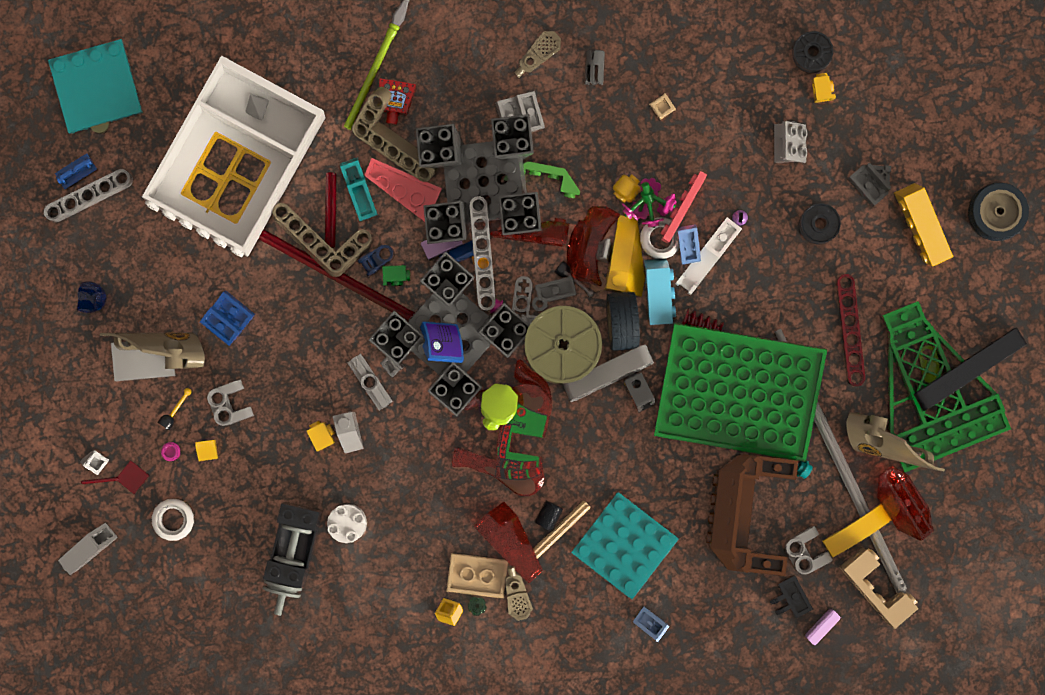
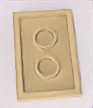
[446,553,508,599]

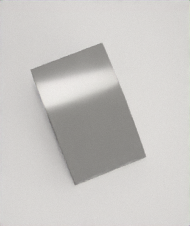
[111,341,176,382]

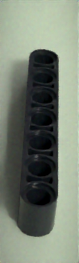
[913,328,1027,411]

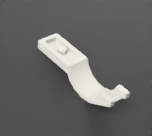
[675,217,742,296]

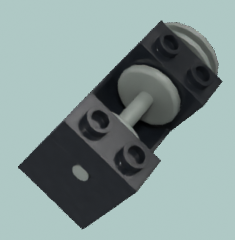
[262,502,323,616]

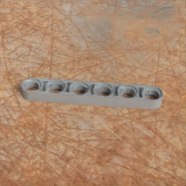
[469,196,495,311]

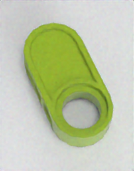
[918,345,940,383]

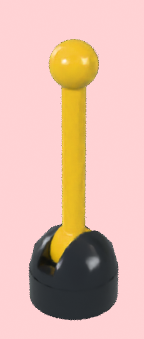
[157,388,191,431]

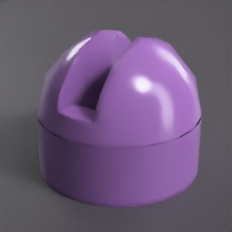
[732,210,748,226]

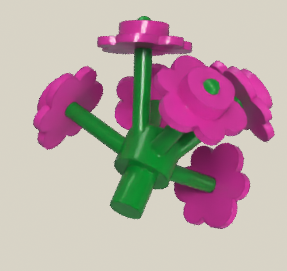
[622,178,677,228]

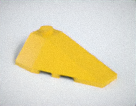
[604,215,645,297]

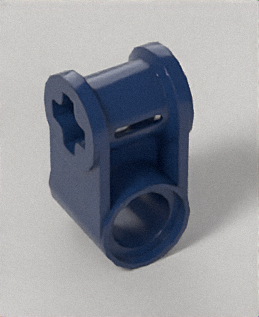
[357,245,395,277]

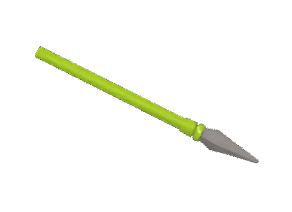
[344,0,409,130]

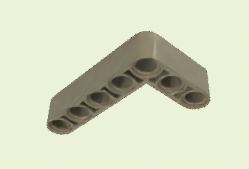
[352,87,438,182]
[272,203,372,277]

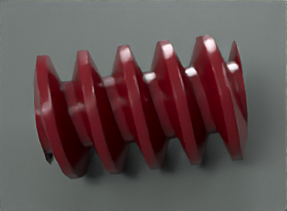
[682,308,724,331]

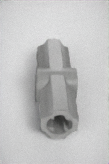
[347,354,393,411]

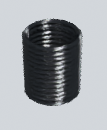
[534,500,563,531]

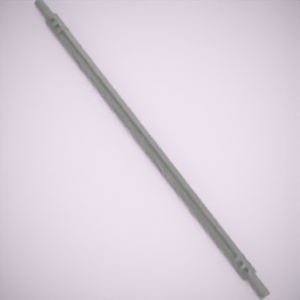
[774,329,907,593]

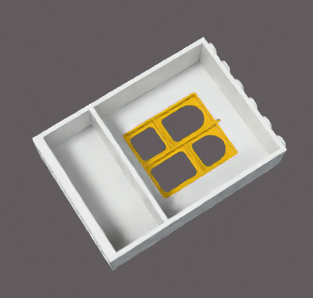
[142,56,325,258]

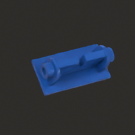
[55,153,97,189]

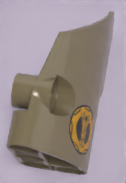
[100,332,205,369]
[847,412,945,472]

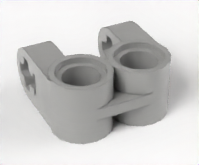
[207,380,254,426]
[784,526,833,574]

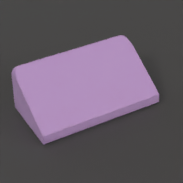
[421,240,463,260]
[805,608,840,645]

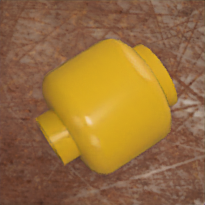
[613,174,641,203]

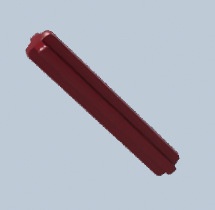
[325,172,337,248]

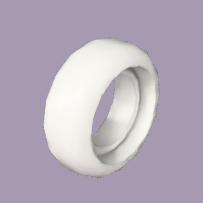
[640,217,679,259]
[152,499,194,541]

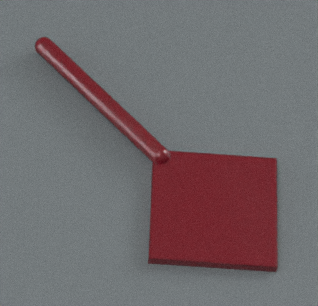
[81,460,150,494]

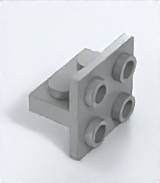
[774,121,807,163]

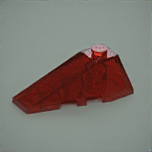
[490,218,569,247]
[474,502,543,584]

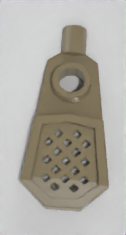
[514,31,561,78]
[505,566,533,621]

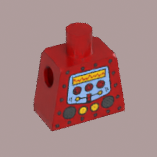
[379,78,417,125]

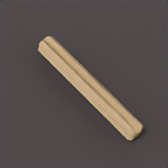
[530,501,590,559]

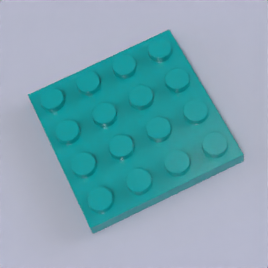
[571,492,679,599]

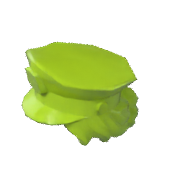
[481,384,518,430]

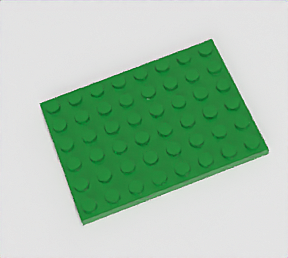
[654,323,827,462]

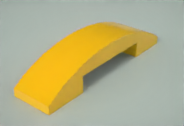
[822,500,896,557]

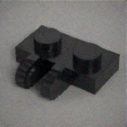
[769,575,813,618]

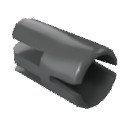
[584,50,605,85]

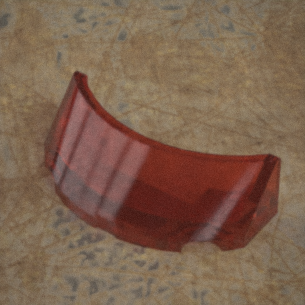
[567,206,620,287]

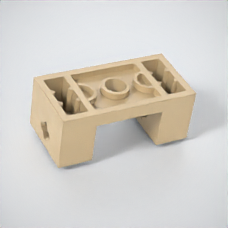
[839,547,918,629]

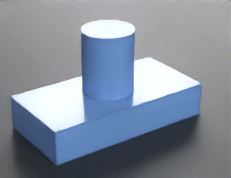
[677,224,701,265]

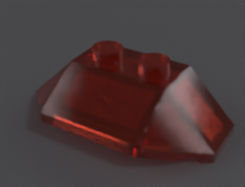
[877,466,934,541]

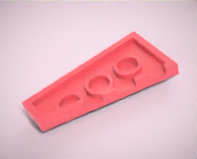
[364,158,442,222]
[660,171,707,243]

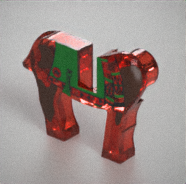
[452,359,552,496]

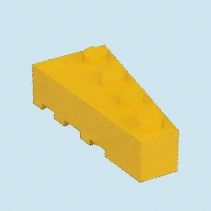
[894,183,953,267]

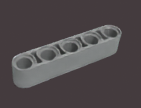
[44,169,133,222]
[563,345,654,402]

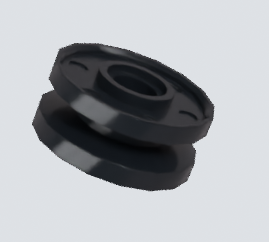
[792,31,834,74]
[799,203,841,245]

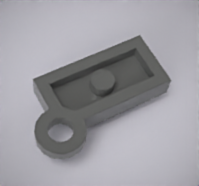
[532,276,577,311]

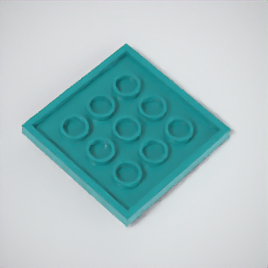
[48,39,143,134]

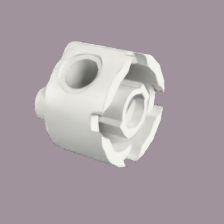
[327,504,367,543]

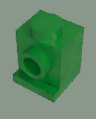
[382,265,411,287]

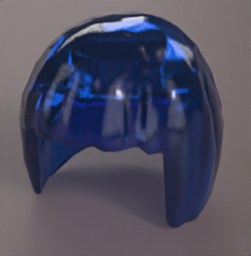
[76,281,107,313]

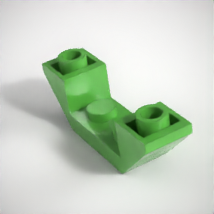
[504,161,580,199]

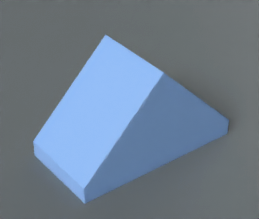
[633,607,669,642]

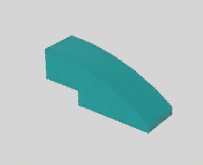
[340,157,378,221]

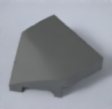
[848,163,891,207]

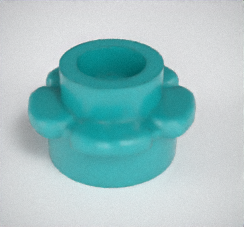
[797,460,813,479]

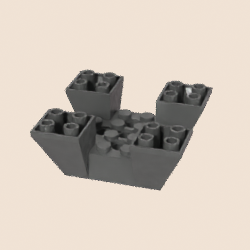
[416,114,542,244]
[369,252,530,416]

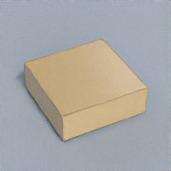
[649,93,676,120]

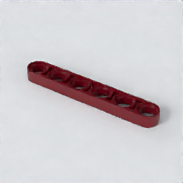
[836,274,865,387]

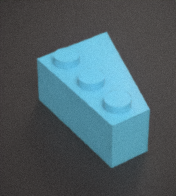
[644,258,676,325]

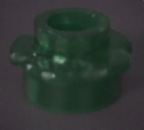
[468,597,487,616]

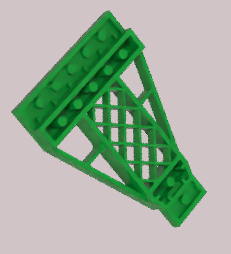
[882,301,1011,473]

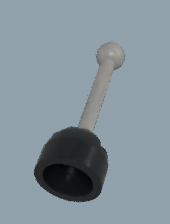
[554,260,595,297]

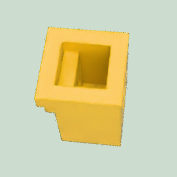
[811,73,836,103]

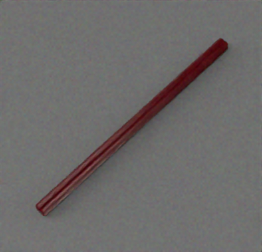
[258,229,415,321]

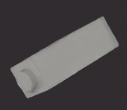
[333,412,364,453]
[58,523,118,575]

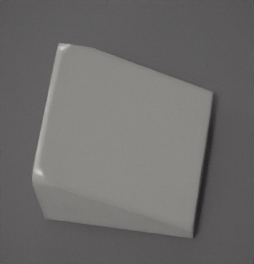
[596,238,612,263]

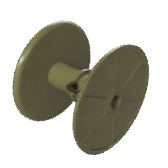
[525,306,602,384]

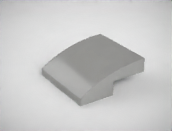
[495,91,545,132]

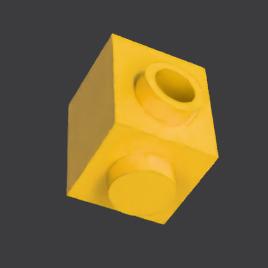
[307,421,335,451]

